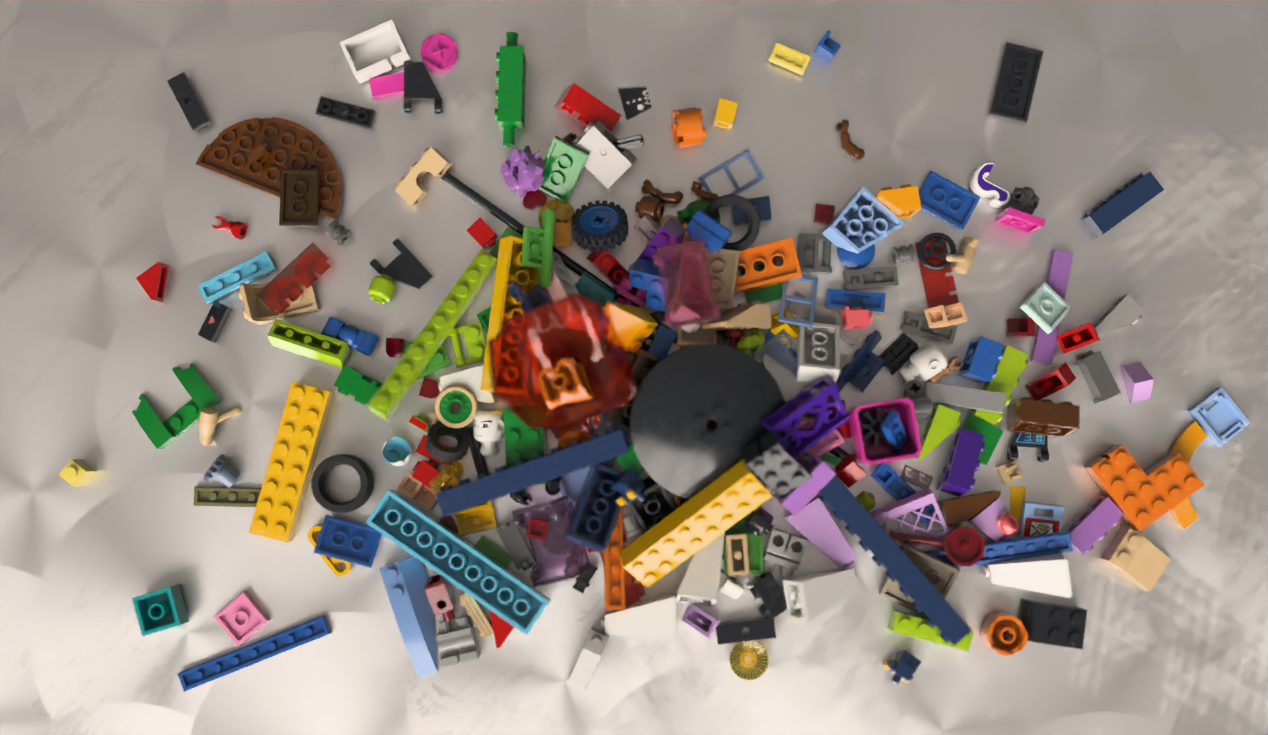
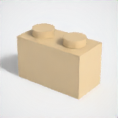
[725,535,749,576]

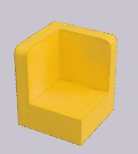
[713,98,738,129]
[770,309,799,342]

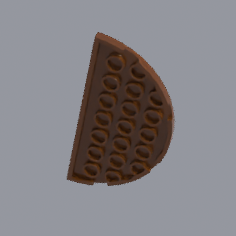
[196,117,343,220]

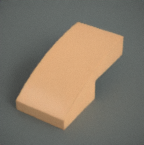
[924,302,968,329]
[398,472,439,511]

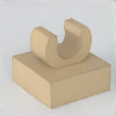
[996,460,1023,485]

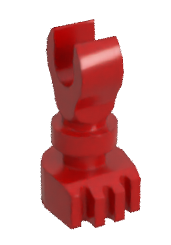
[212,216,248,240]

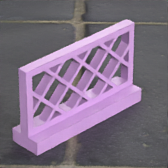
[869,488,949,550]

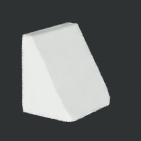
[720,578,744,599]

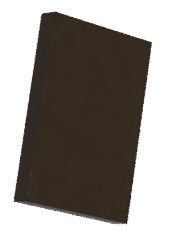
[279,169,321,227]

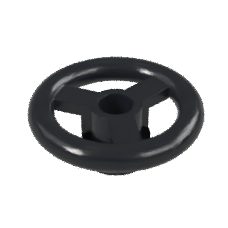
[917,233,956,270]

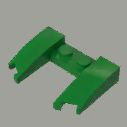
[132,363,223,449]

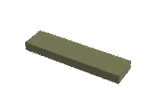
[193,486,261,507]

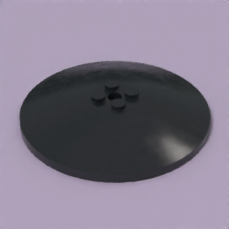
[629,343,785,499]

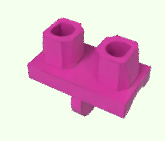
[612,277,647,308]

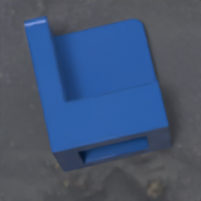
[814,30,841,63]

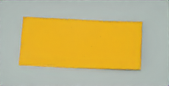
[1010,486,1025,523]

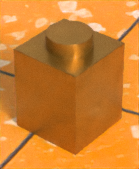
[553,219,572,247]

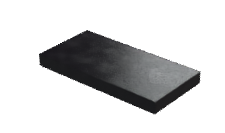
[988,42,1043,124]

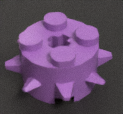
[500,145,546,198]

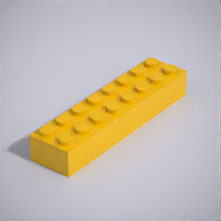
[480,236,538,396]
[249,381,335,543]
[619,460,772,588]

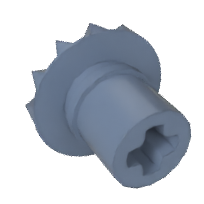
[204,454,240,488]

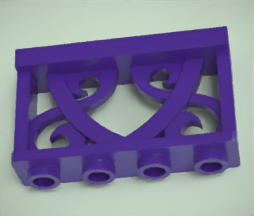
[761,376,851,455]

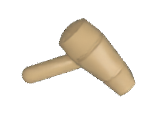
[946,237,980,274]
[199,406,240,445]

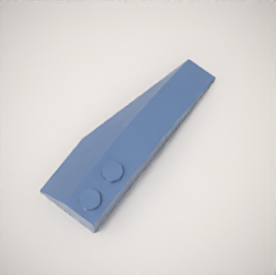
[379,556,438,678]

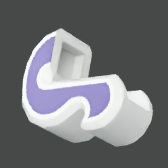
[969,161,1011,208]

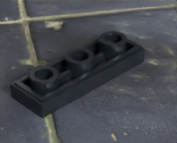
[167,72,212,131]
[315,96,376,130]
[716,618,776,645]

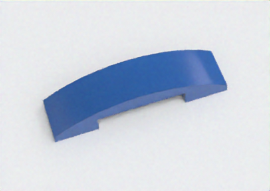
[870,462,938,526]

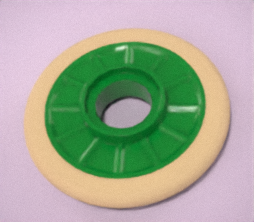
[435,386,477,428]

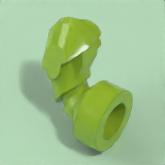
[736,330,765,355]

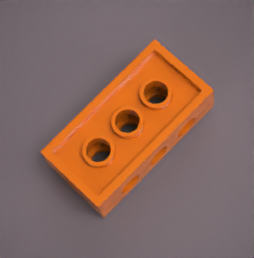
[734,237,802,295]

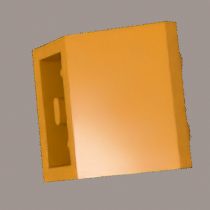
[875,184,921,218]

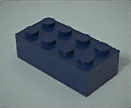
[563,463,622,553]

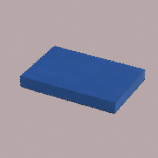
[918,170,981,231]
[314,515,382,568]

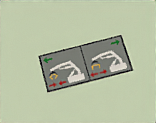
[900,465,933,489]

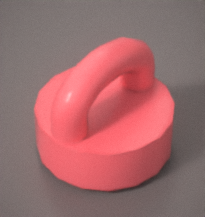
[996,513,1019,535]

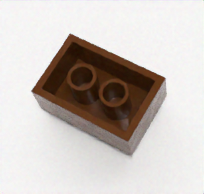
[1007,397,1079,438]

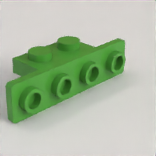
[521,209,555,288]

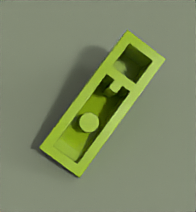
[914,404,961,460]

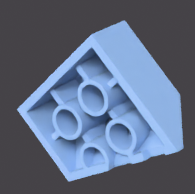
[822,186,906,254]

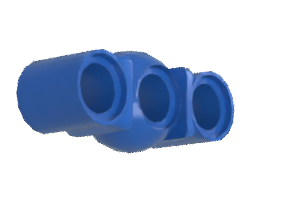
[321,316,379,356]

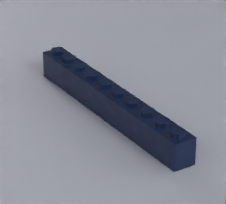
[435,426,631,517]
[819,476,972,646]

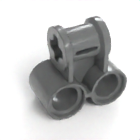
[903,380,932,421]

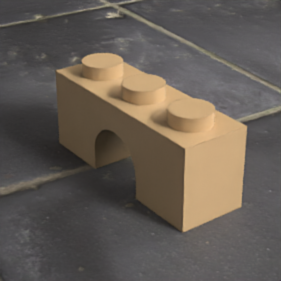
[394,147,453,206]

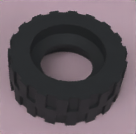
[425,421,471,463]

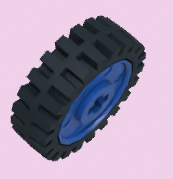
[571,200,628,252]

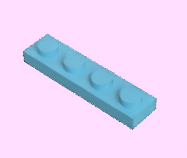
[198,251,277,303]

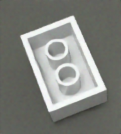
[797,323,840,384]

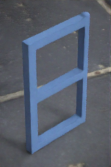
[698,149,764,195]
[778,275,818,328]

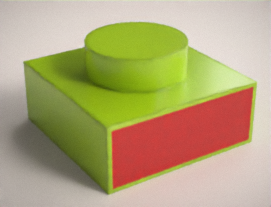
[408,414,431,432]

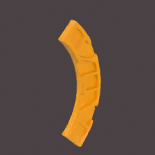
[1168,421,1207,529]

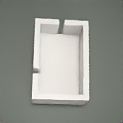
[340,20,411,84]

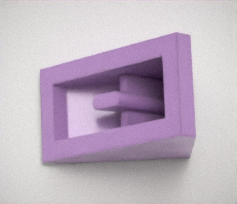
[1120,362,1154,403]
[682,603,719,639]

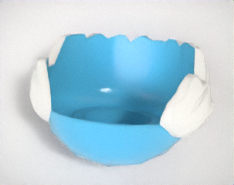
[383,436,412,466]

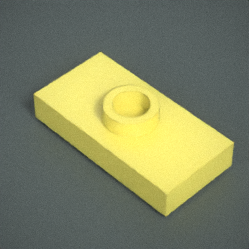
[769,42,811,75]

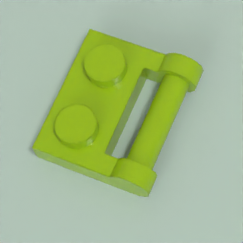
[448,322,486,368]

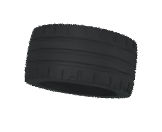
[704,195,760,251]
[311,454,374,513]

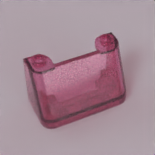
[652,239,721,328]

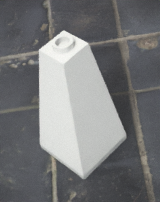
[675,531,725,607]
[983,553,1072,597]
[782,567,858,623]
[601,593,676,638]

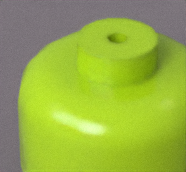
[856,491,876,512]

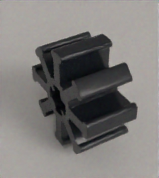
[859,407,890,447]

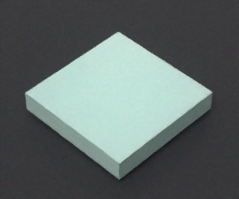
[1020,281,1072,334]

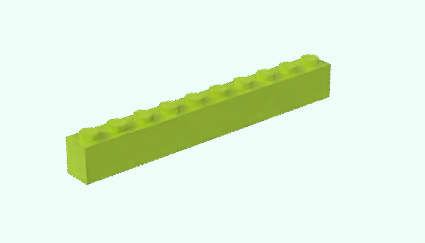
[368,249,497,421]

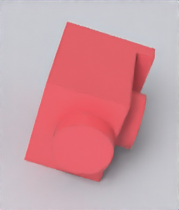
[841,307,872,330]

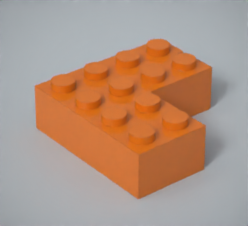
[1084,445,1204,531]

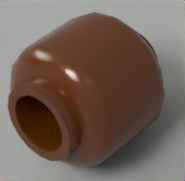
[635,196,664,222]

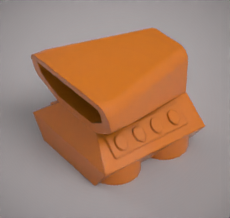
[537,357,594,409]

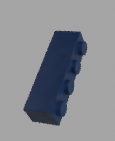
[1082,172,1164,237]

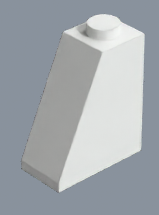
[438,365,496,404]

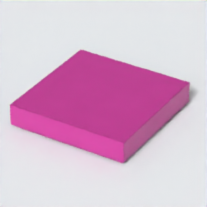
[995,207,1046,233]

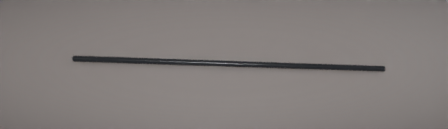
[441,171,850,461]

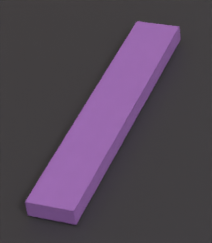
[1031,249,1073,365]

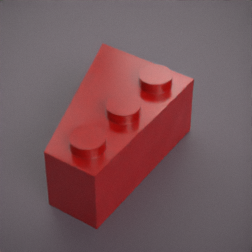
[555,83,621,132]

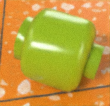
[368,274,396,304]

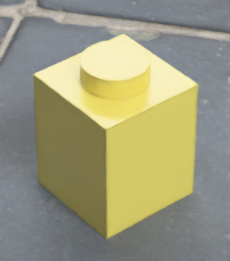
[59,459,96,487]

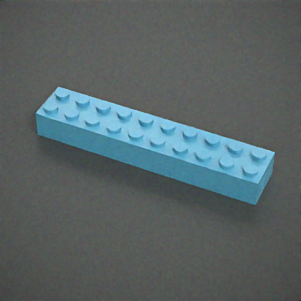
[366,490,552,635]

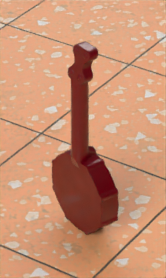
[889,526,985,567]

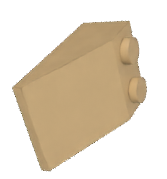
[701,301,771,332]
[1100,527,1171,592]

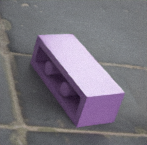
[773,452,836,516]
[1065,496,1124,554]

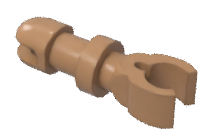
[929,356,963,383]

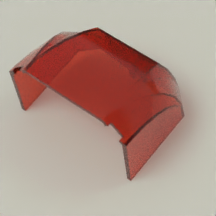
[488,293,637,433]

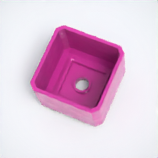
[847,398,922,465]

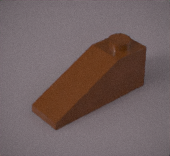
[938,490,1001,527]

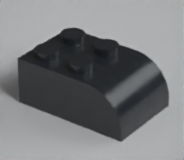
[626,476,677,533]
[1018,598,1087,649]

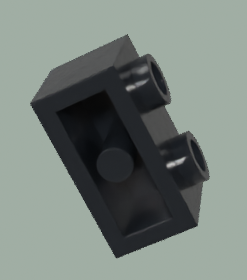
[746,572,787,619]

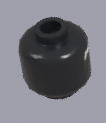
[745,507,774,536]

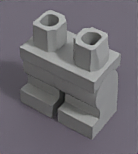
[763,528,808,578]
[436,615,480,667]

